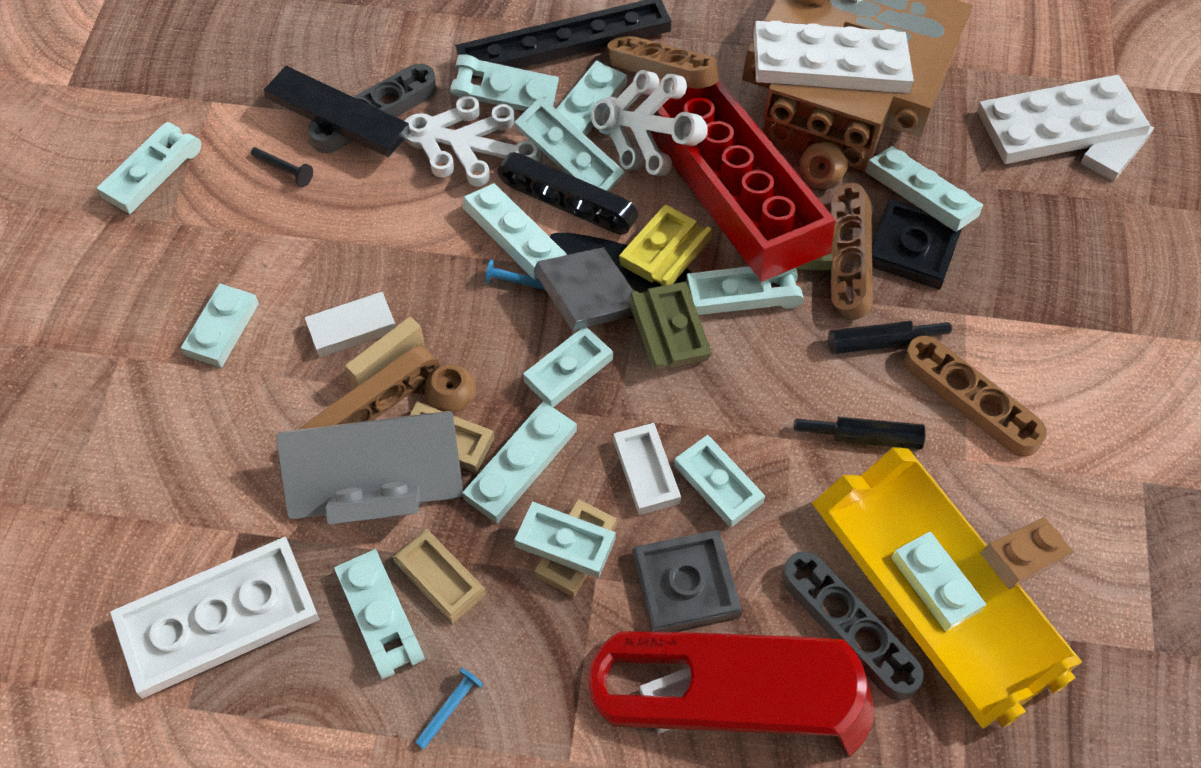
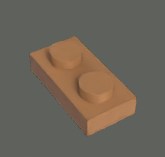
[980,517,1074,590]

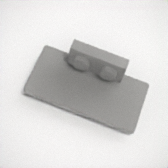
[276,411,463,525]

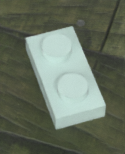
[181,283,259,368]
[523,327,613,407]
[674,435,765,528]
[514,501,616,579]
[891,531,987,632]

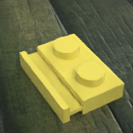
[619,204,712,286]

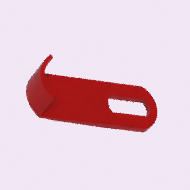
[588,631,875,757]

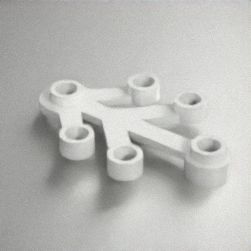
[591,70,707,176]
[404,96,542,187]

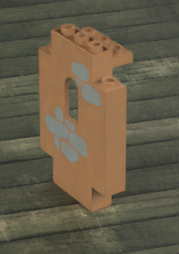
[742,0,973,172]

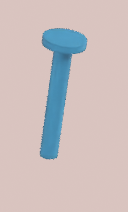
[485,260,545,290]
[415,667,484,749]

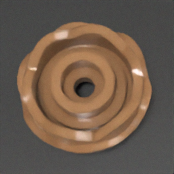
[799,142,848,190]
[424,364,477,413]

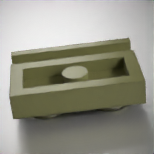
[628,282,712,372]

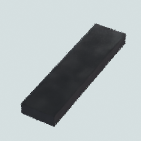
[264,66,410,157]

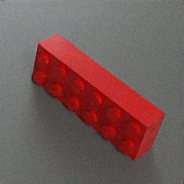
[650,80,836,282]

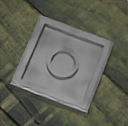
[534,247,634,331]
[632,530,742,632]

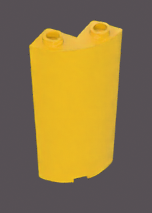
[811,447,1083,729]

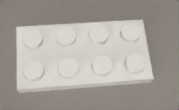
[753,21,914,94]
[977,74,1151,164]
[110,536,320,699]

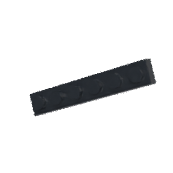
[455,0,672,80]

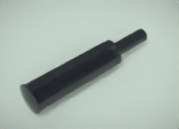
[828,321,952,354]
[793,416,926,450]

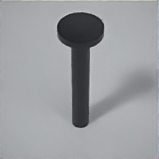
[251,147,313,187]

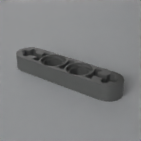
[308,64,437,153]
[782,551,924,700]

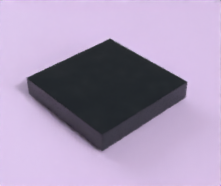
[872,199,962,290]

